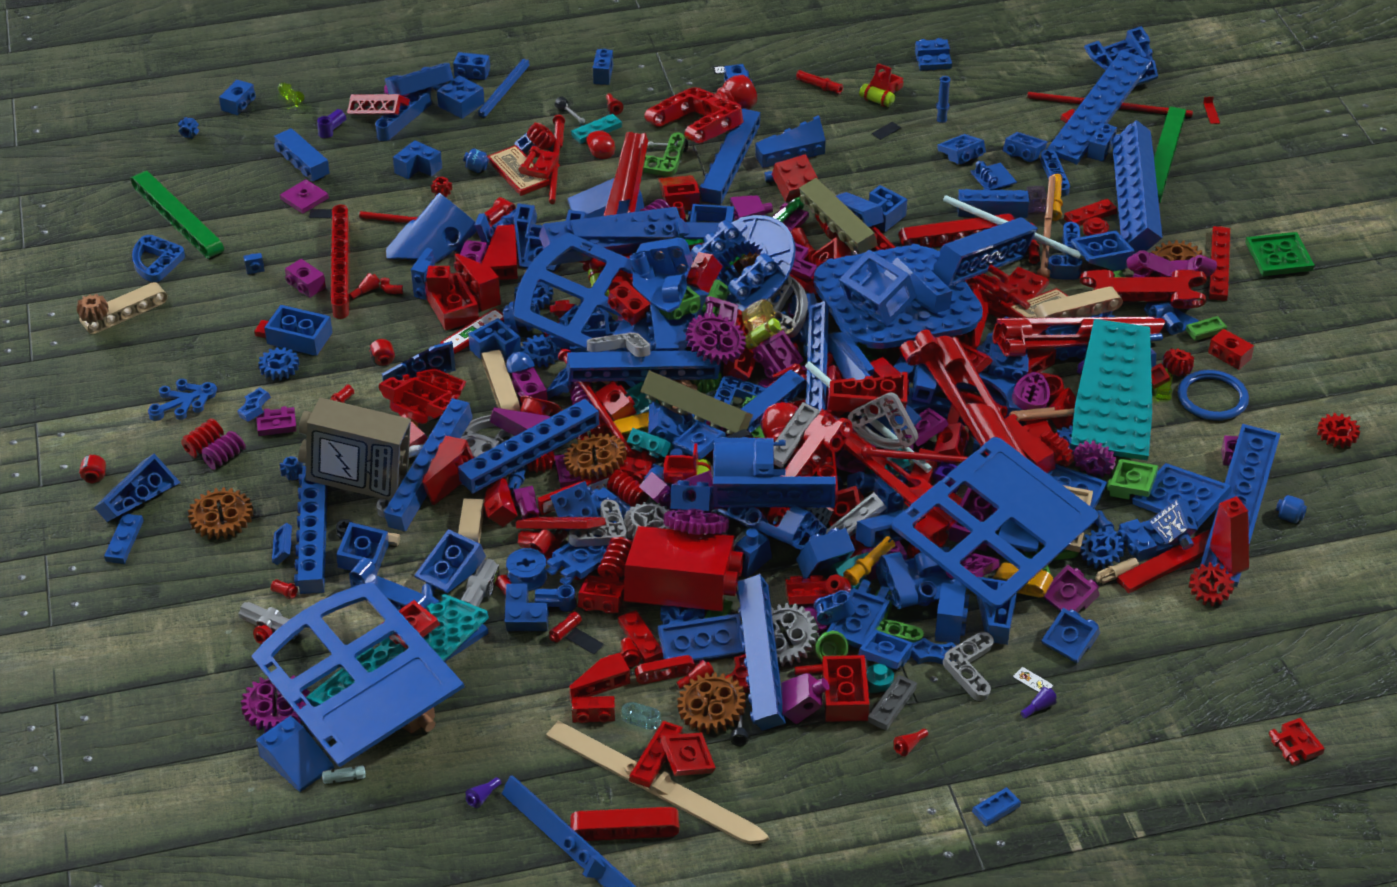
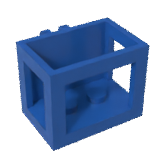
[839,250,917,326]

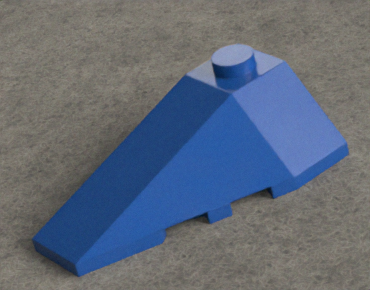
[382,341,456,381]

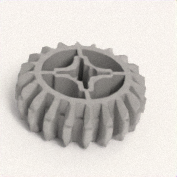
[623,502,674,540]

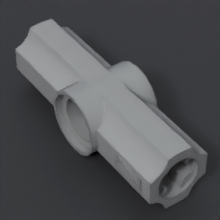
[461,559,498,607]
[239,602,298,640]

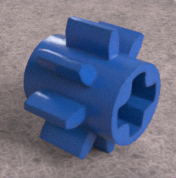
[178,117,199,139]
[280,456,303,480]

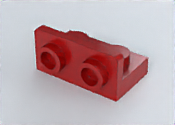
[1048,388,1076,429]
[572,696,615,723]

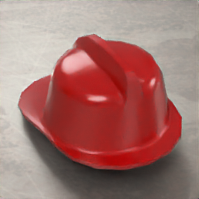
[520,396,563,417]

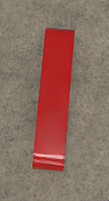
[570,807,680,841]

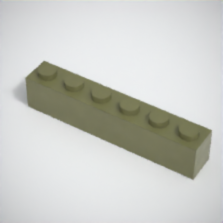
[799,178,877,254]
[640,370,753,435]

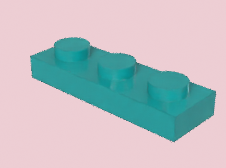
[571,114,622,144]

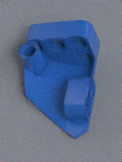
[386,193,477,262]
[630,238,693,312]
[716,505,826,549]
[876,547,966,609]

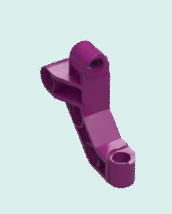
[1126,250,1217,279]

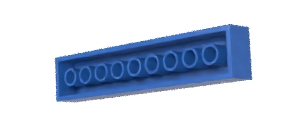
[1112,120,1163,254]

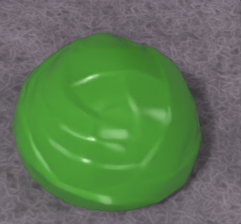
[815,631,848,661]

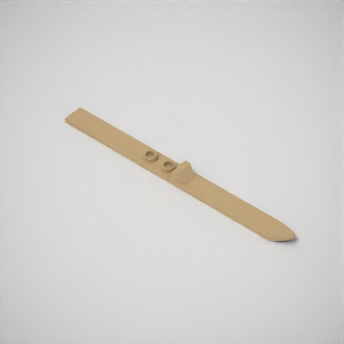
[546,721,769,844]

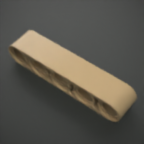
[79,282,168,334]
[1034,287,1123,326]
[481,350,521,411]

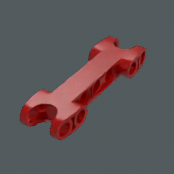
[1080,270,1206,309]
[754,412,853,527]

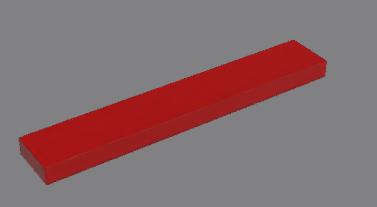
[1116,529,1211,594]

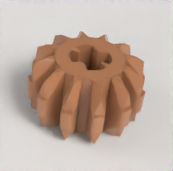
[76,294,109,323]

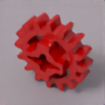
[1317,413,1360,448]
[1038,430,1075,467]
[1189,562,1234,606]

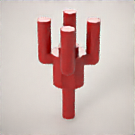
[975,265,1031,310]

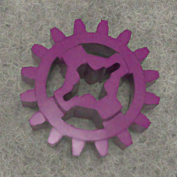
[1073,441,1116,477]

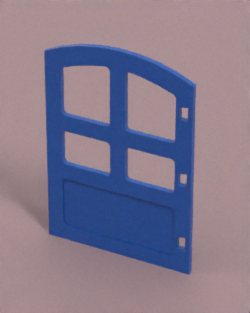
[514,232,709,352]
[252,582,465,768]

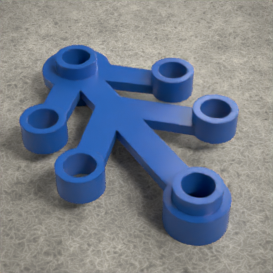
[148,379,217,421]

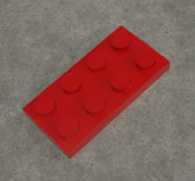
[988,267,1049,318]

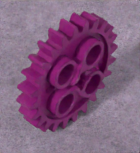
[685,313,746,365]
[663,509,729,535]
[241,673,310,732]

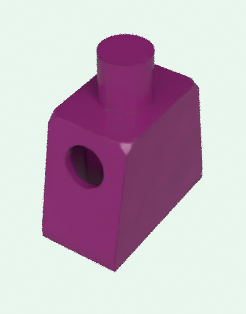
[730,195,773,221]
[781,673,829,724]

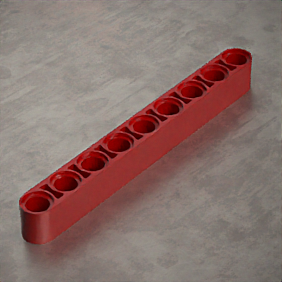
[331,204,350,319]

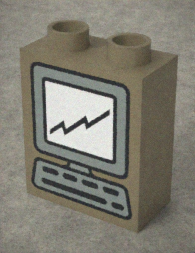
[298,398,411,501]

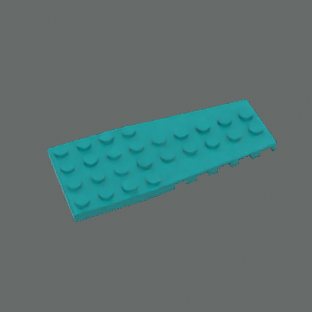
[1070,319,1152,461]
[306,594,489,707]

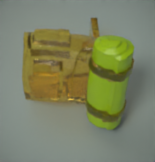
[742,299,785,350]

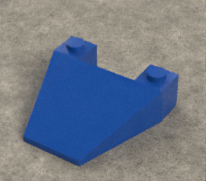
[514,203,587,272]

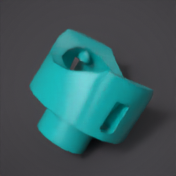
[866,664,894,693]

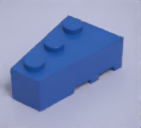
[976,576,1017,645]

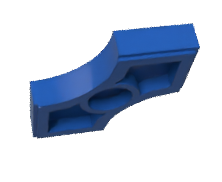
[237,387,271,422]
[911,638,956,665]

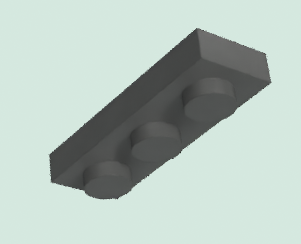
[868,674,917,731]

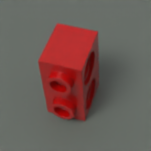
[607,281,651,326]

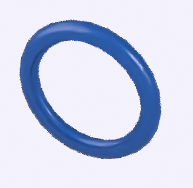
[1177,370,1249,421]

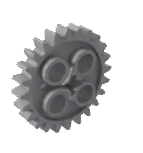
[771,603,819,667]

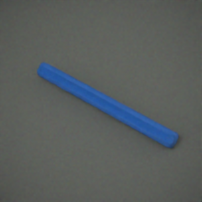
[478,59,529,118]

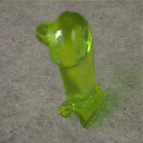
[278,82,305,107]
[1156,367,1172,400]

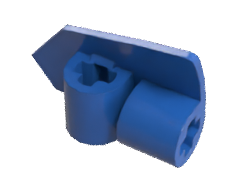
[1144,302,1199,335]

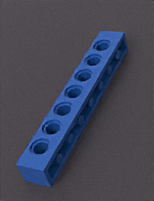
[458,399,599,493]
[294,466,328,594]

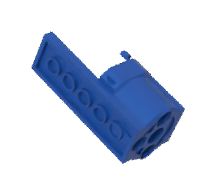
[713,437,836,508]

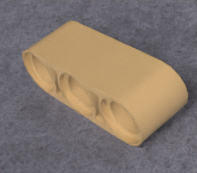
[458,499,484,544]

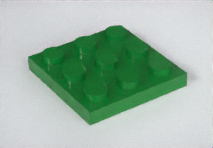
[1245,232,1315,276]

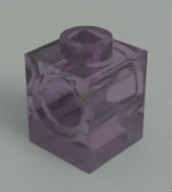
[1027,186,1047,213]

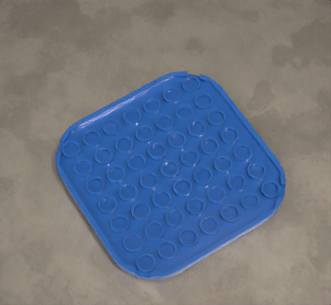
[813,244,983,349]

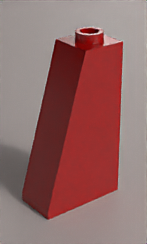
[482,225,518,280]
[1210,496,1249,576]

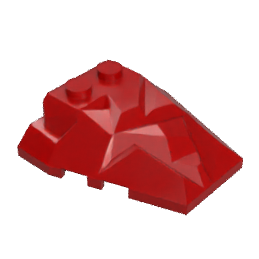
[378,369,466,424]

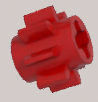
[431,177,453,197]

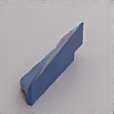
[828,331,874,380]

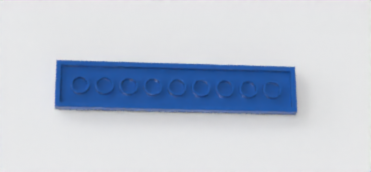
[1047,50,1151,164]
[1199,424,1280,587]

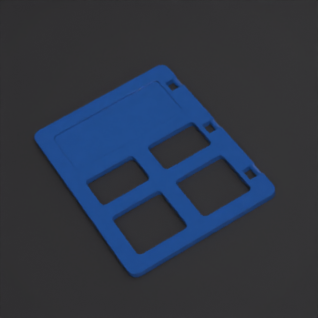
[891,437,1098,608]

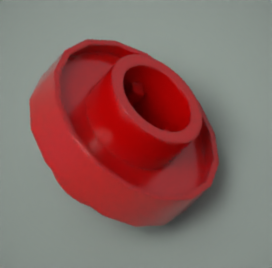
[1083,217,1109,236]
[549,300,576,319]

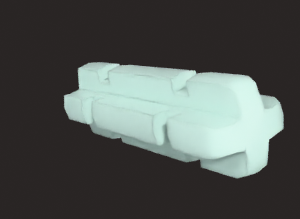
[322,766,366,784]

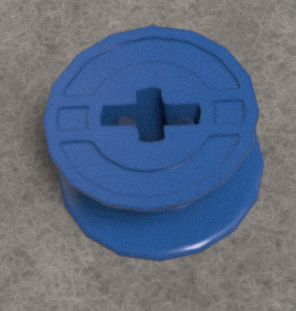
[506,548,547,591]

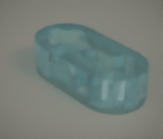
[622,702,661,730]

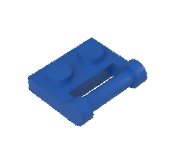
[547,368,573,399]

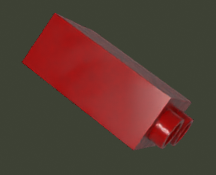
[624,526,743,611]

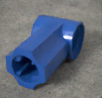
[535,584,576,612]

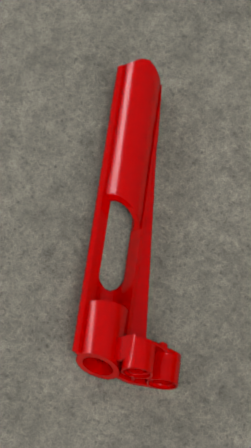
[579,131,648,272]
[992,317,1165,357]
[900,330,1027,458]
[819,409,956,547]

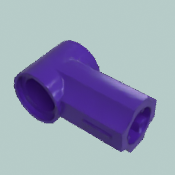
[317,109,346,138]

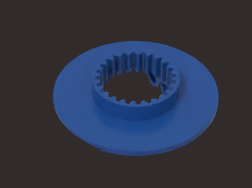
[691,215,796,313]

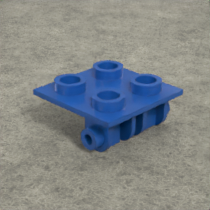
[971,161,1017,190]
[550,481,599,532]

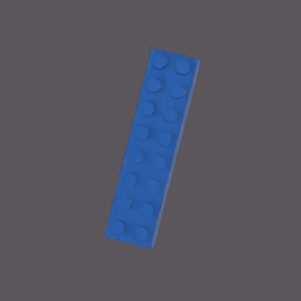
[539,207,680,265]
[933,217,1038,287]

